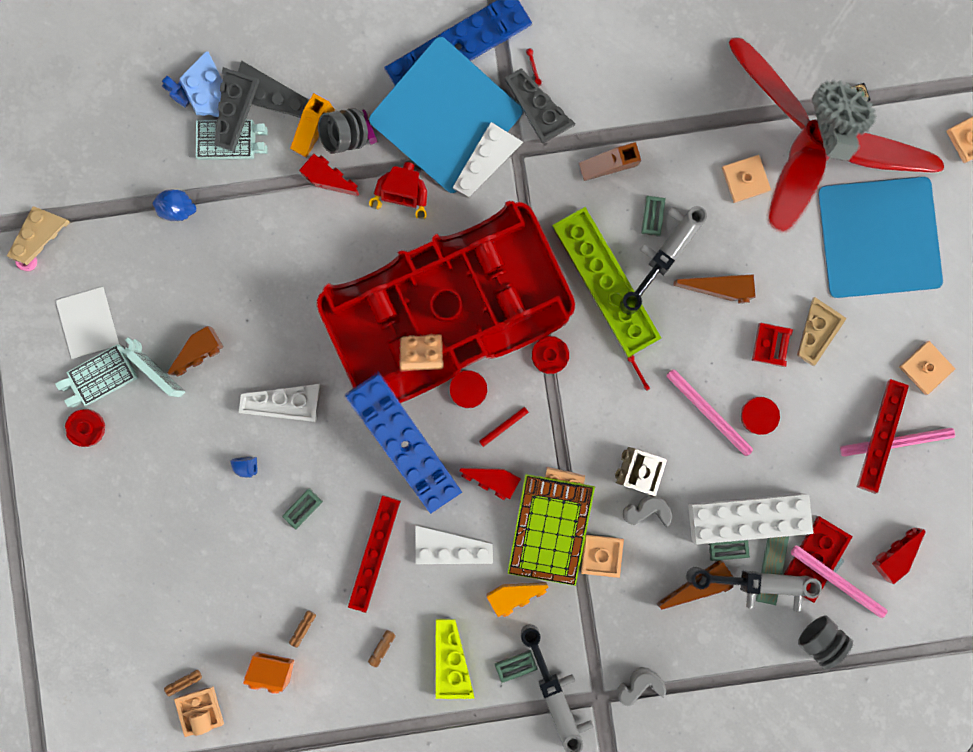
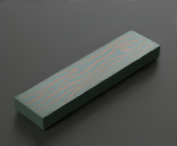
[756,536,789,605]

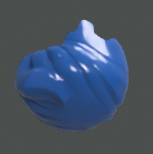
[152,189,197,221]

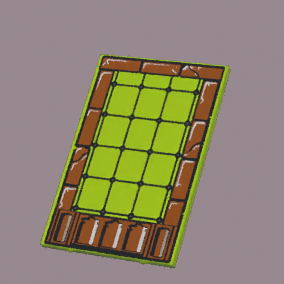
[507,474,595,586]

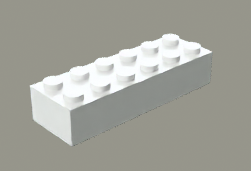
[688,493,813,545]

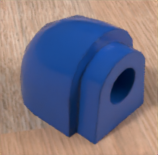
[230,457,258,478]

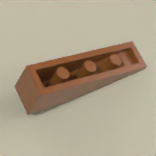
[674,274,756,304]
[656,560,734,610]

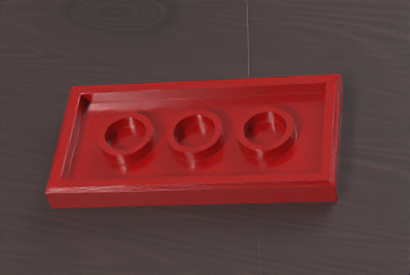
[783,516,853,603]

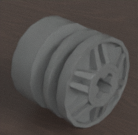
[318,108,368,154]
[798,615,853,669]

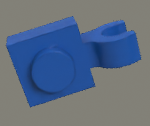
[162,76,190,108]

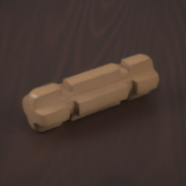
[289,610,316,648]
[368,630,396,667]
[164,670,202,696]

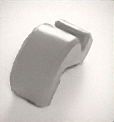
[623,496,672,527]
[617,668,666,706]

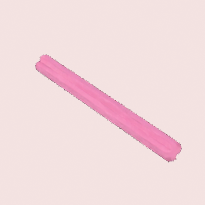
[666,369,753,456]
[840,428,955,457]
[791,546,887,618]

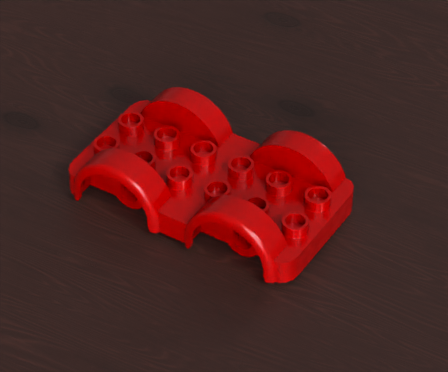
[317,201,575,403]

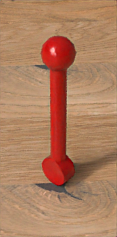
[526,48,542,87]
[627,355,650,391]

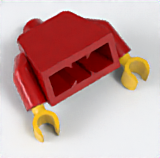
[369,162,427,219]

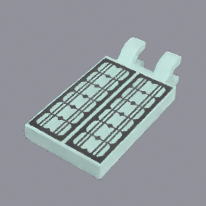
[196,120,268,160]
[117,337,185,397]
[55,344,138,408]

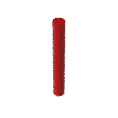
[479,407,529,447]

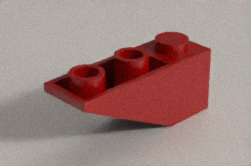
[299,154,359,196]
[459,468,521,500]
[872,528,926,584]

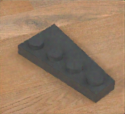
[238,60,309,118]
[214,67,260,152]
[505,68,576,144]

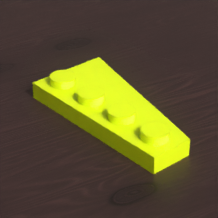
[436,619,475,699]

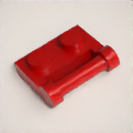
[752,323,793,367]

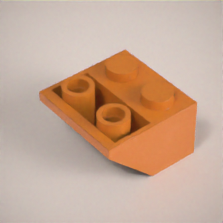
[243,652,294,693]

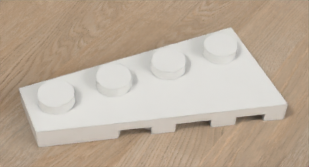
[452,122,523,198]
[239,384,321,422]
[415,525,493,564]

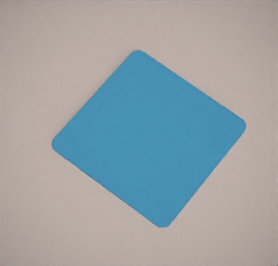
[369,37,523,193]
[818,177,943,298]

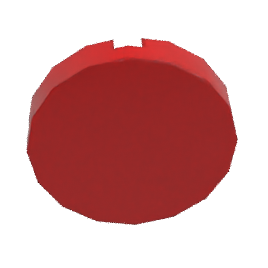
[532,336,569,374]
[450,370,487,408]
[741,397,780,435]
[65,409,105,447]

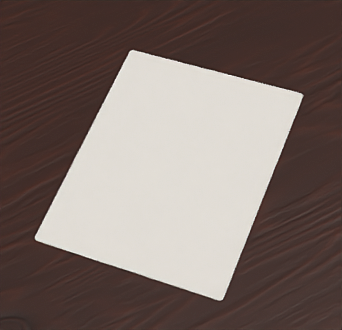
[56,287,119,359]

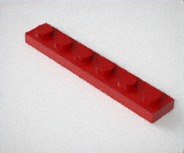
[857,379,909,494]
[348,495,401,613]

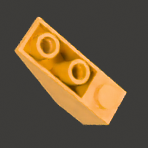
[290,93,335,158]
[486,582,549,617]

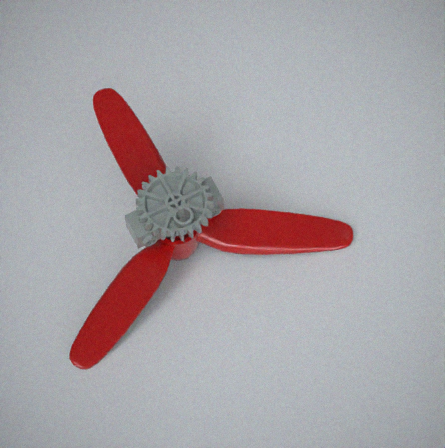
[729,37,944,232]

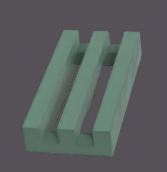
[641,196,666,236]
[282,488,323,530]
[708,540,750,561]
[495,650,538,683]

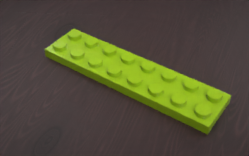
[552,207,661,357]

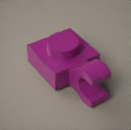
[362,109,378,145]

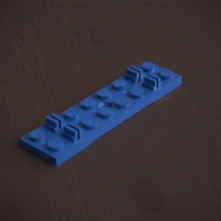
[384,0,532,86]
[345,372,462,514]

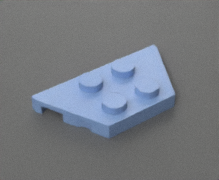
[180,51,223,117]

